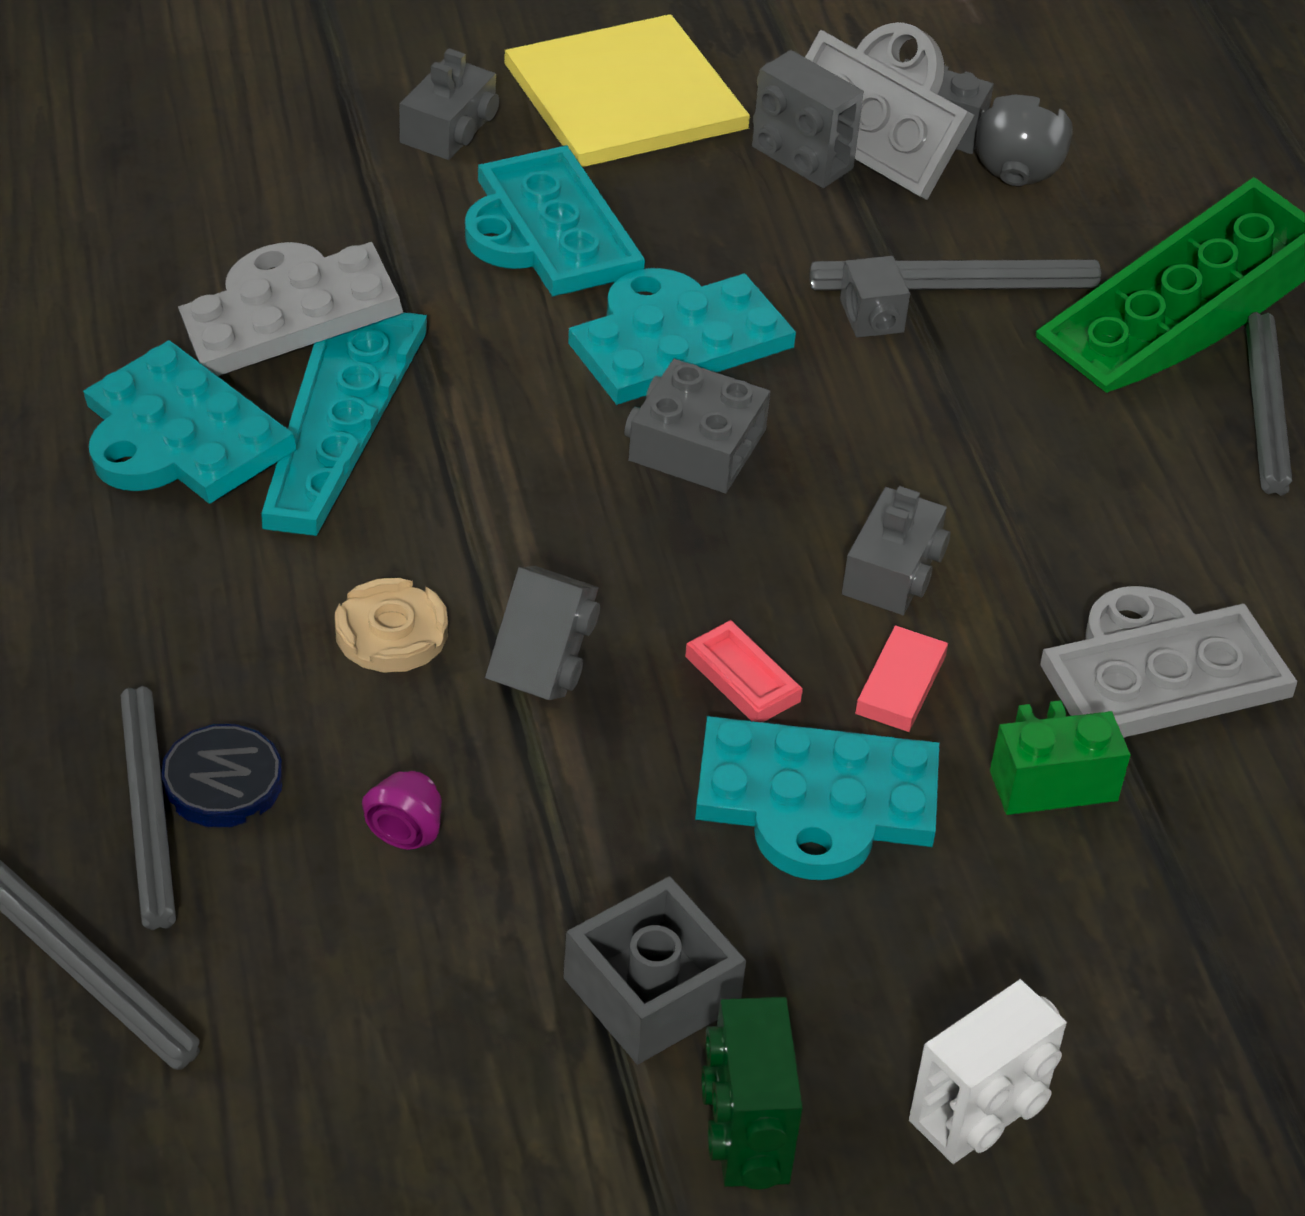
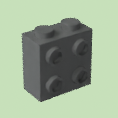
[752,50,864,188]
[624,359,770,494]

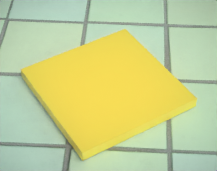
[505,14,750,167]

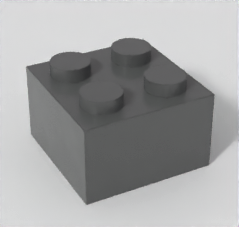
[564,876,746,1065]

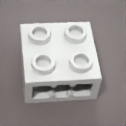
[909,979,1067,1164]

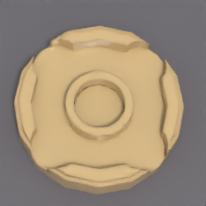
[335,578,448,673]

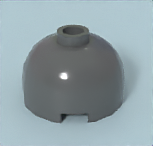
[976,94,1073,186]

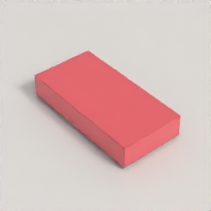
[685,620,803,723]
[855,625,948,732]

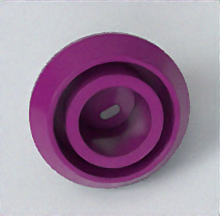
[362,771,442,850]

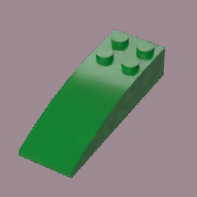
[1036,177,1305,393]

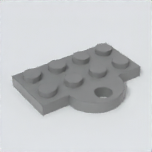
[805,23,975,199]
[178,242,403,376]
[1040,586,1297,738]

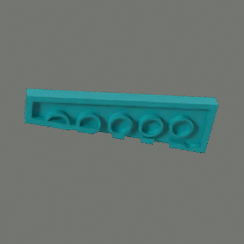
[261,312,427,536]

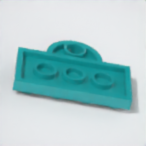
[465,145,645,297]
[568,268,796,405]
[83,340,297,504]
[695,716,939,880]

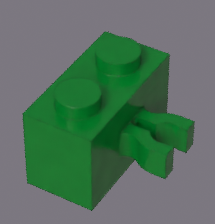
[990,700,1131,815]

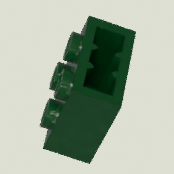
[701,997,803,1190]

